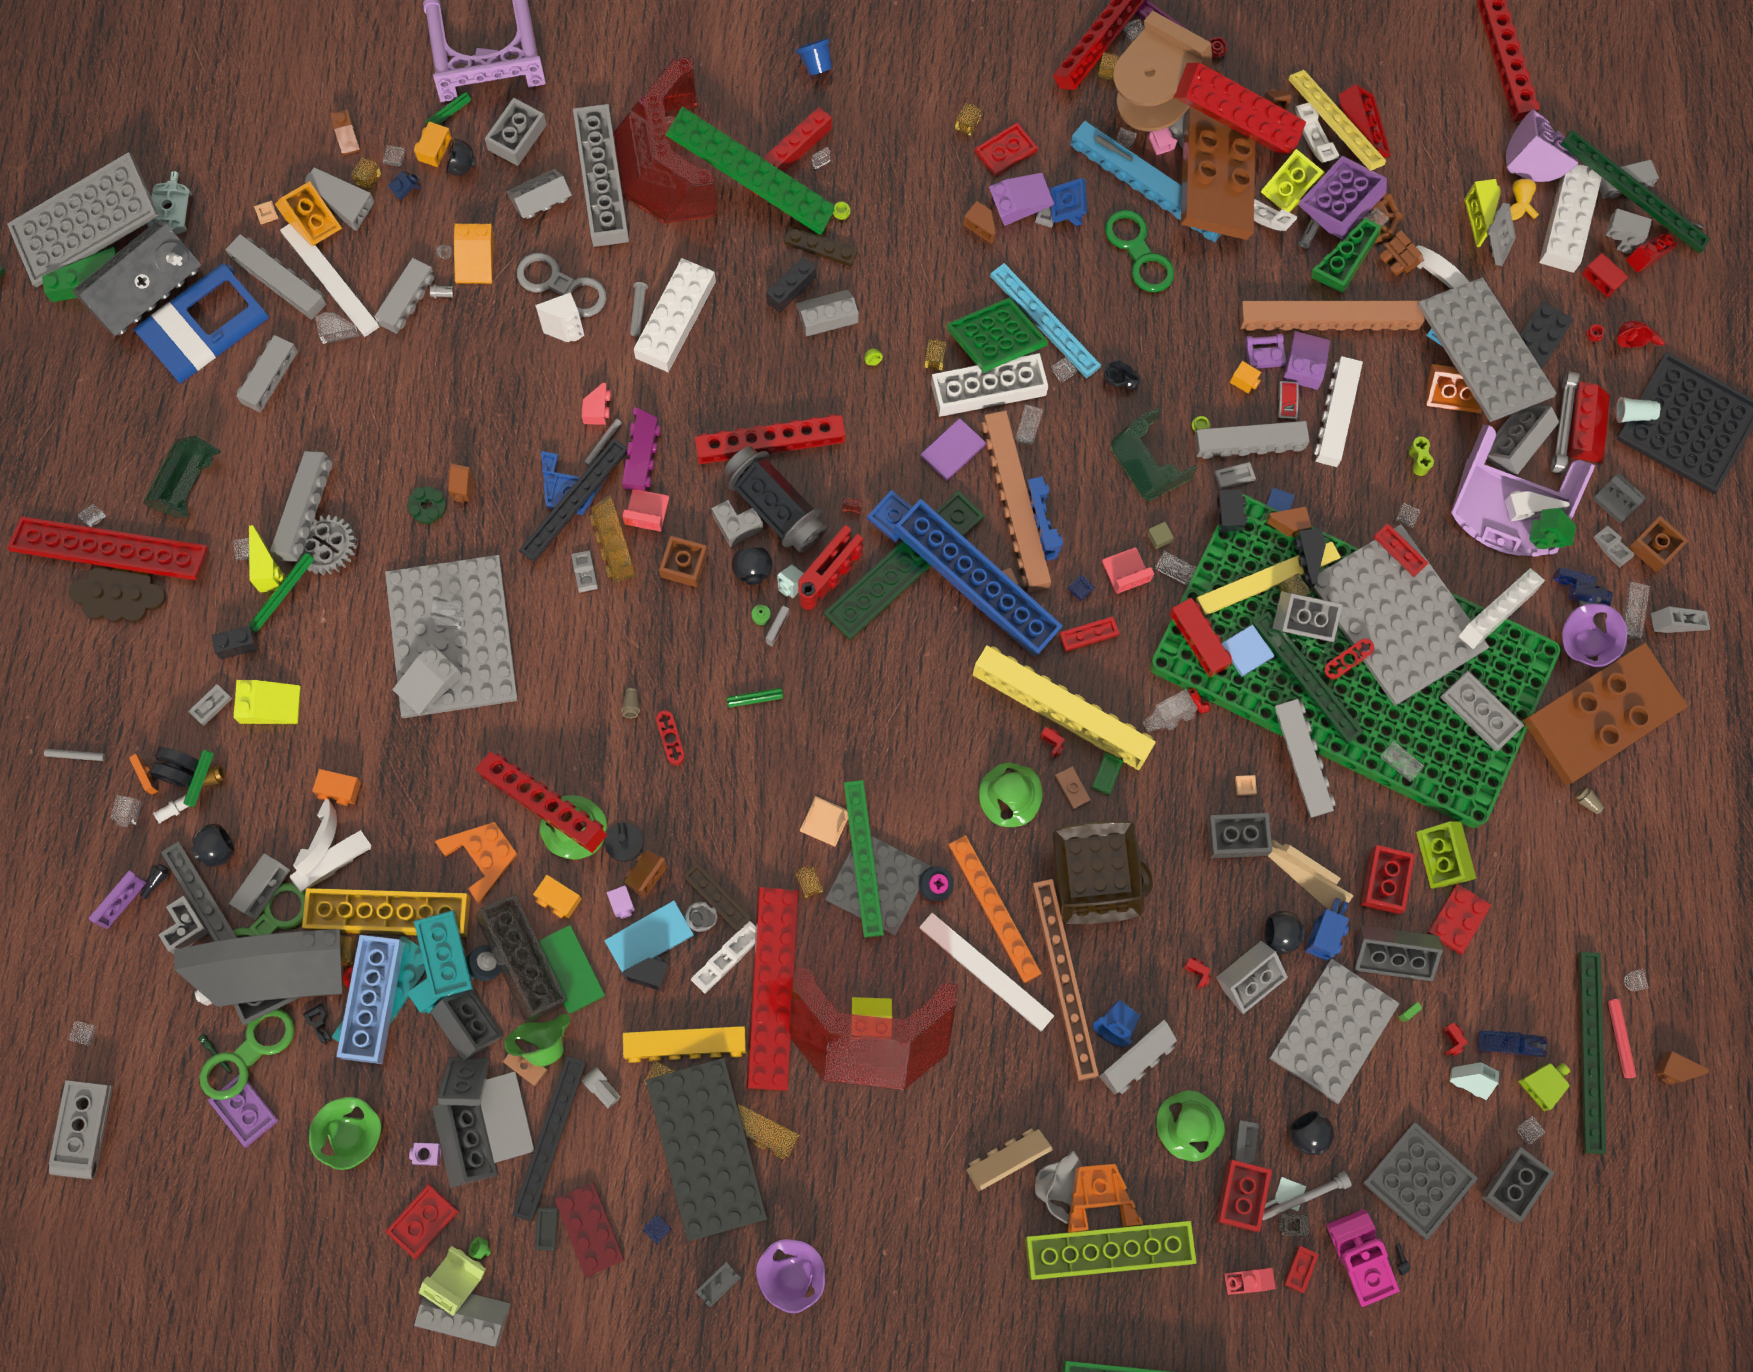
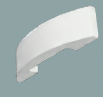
[1295,103,1339,163]
[1254,199,1297,231]
[1416,245,1469,290]
[293,799,337,876]

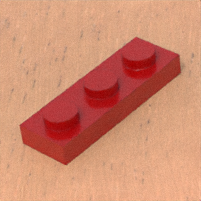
[1373,524,1429,577]
[1059,617,1120,652]

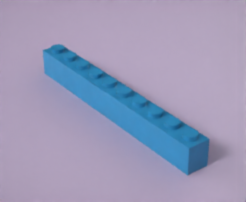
[1070,121,1221,242]

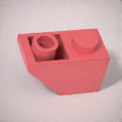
[582,383,611,425]
[1224,1268,1276,1295]

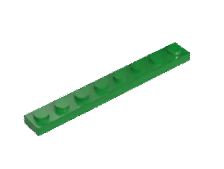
[844,780,884,938]

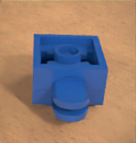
[1304,898,1349,961]

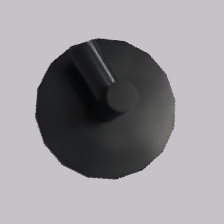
[604,823,643,861]

